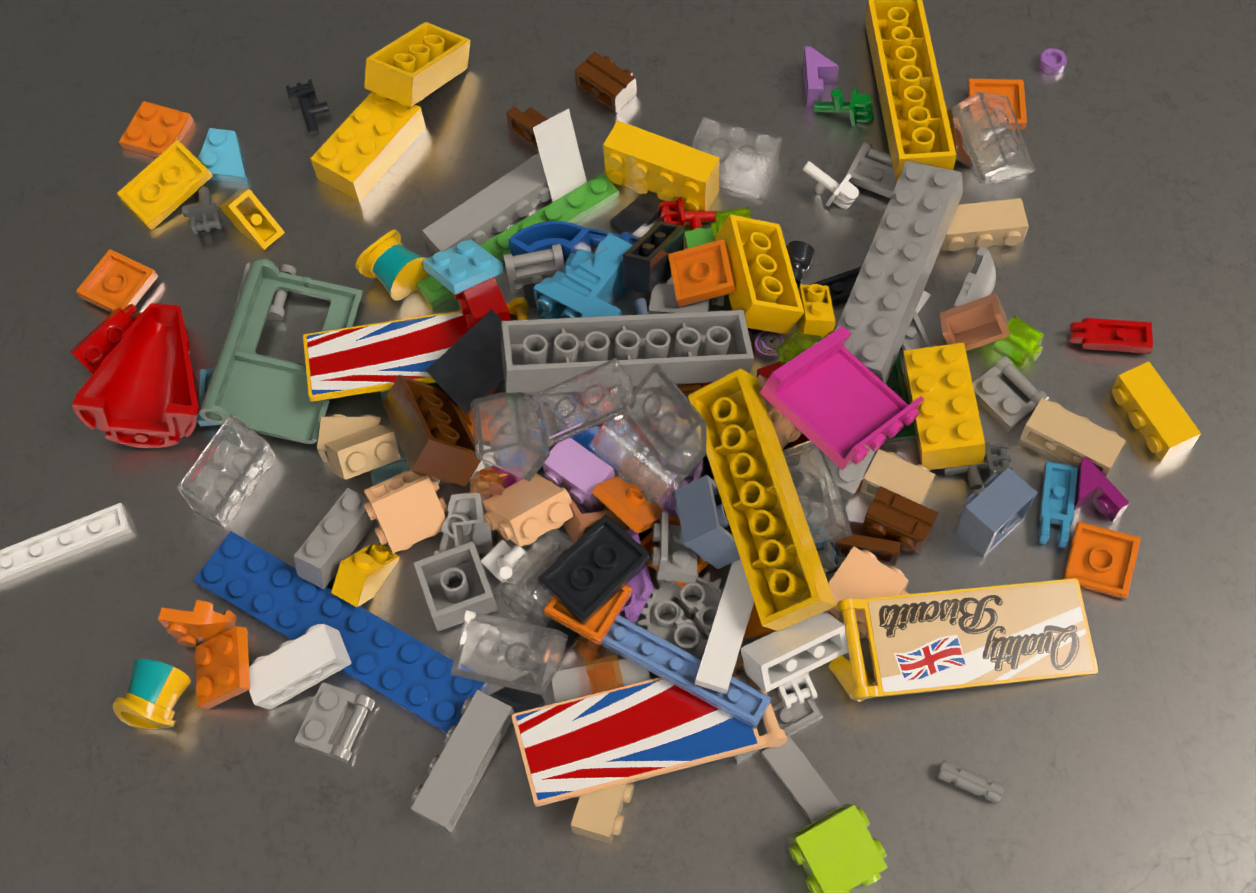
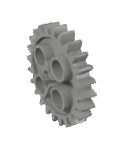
[638,572,724,660]

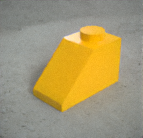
[219,188,285,250]

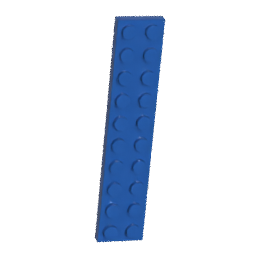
[193,531,488,735]

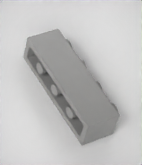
[410,690,515,833]

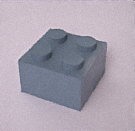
[956,467,1038,557]
[675,475,740,569]

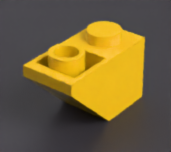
[797,284,836,348]
[331,542,400,607]

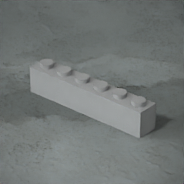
[422,153,551,254]

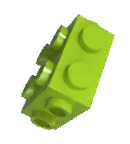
[787,803,888,893]

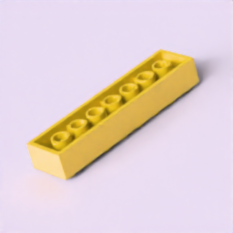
[865,0,956,182]
[688,368,836,631]

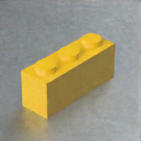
[1111,361,1201,462]

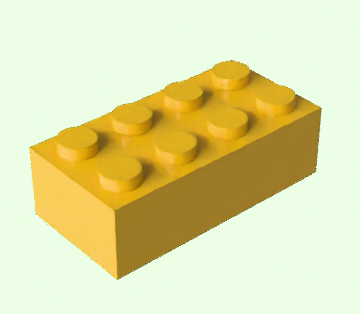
[364,22,471,107]
[310,91,426,202]
[603,120,720,211]
[715,215,804,334]
[904,342,985,470]

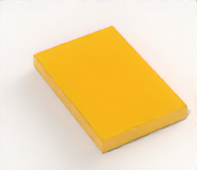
[116,140,213,230]

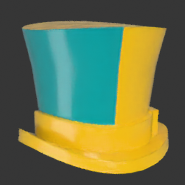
[356,229,428,301]
[113,659,191,730]

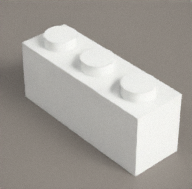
[740,611,849,693]
[249,624,352,710]

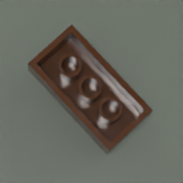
[382,375,483,487]

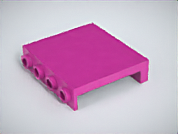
[760,326,924,470]

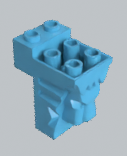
[534,233,633,319]

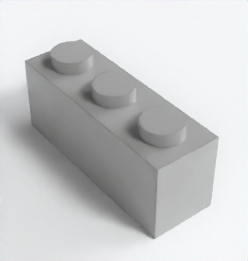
[294,488,376,589]

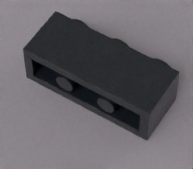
[622,221,685,293]

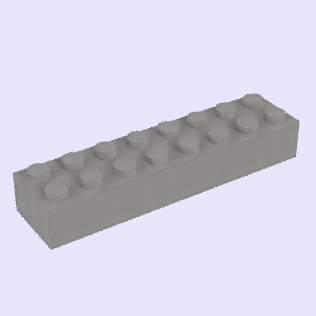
[835,161,963,384]
[501,310,754,393]

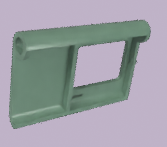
[199,258,363,444]

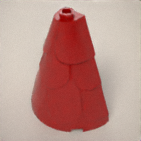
[72,303,199,448]

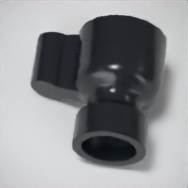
[786,240,815,288]

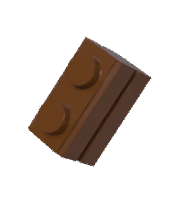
[575,52,637,113]
[862,487,938,553]

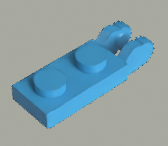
[1038,462,1078,548]

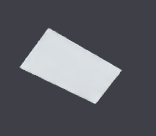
[533,108,587,202]

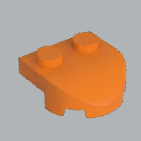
[158,600,237,647]

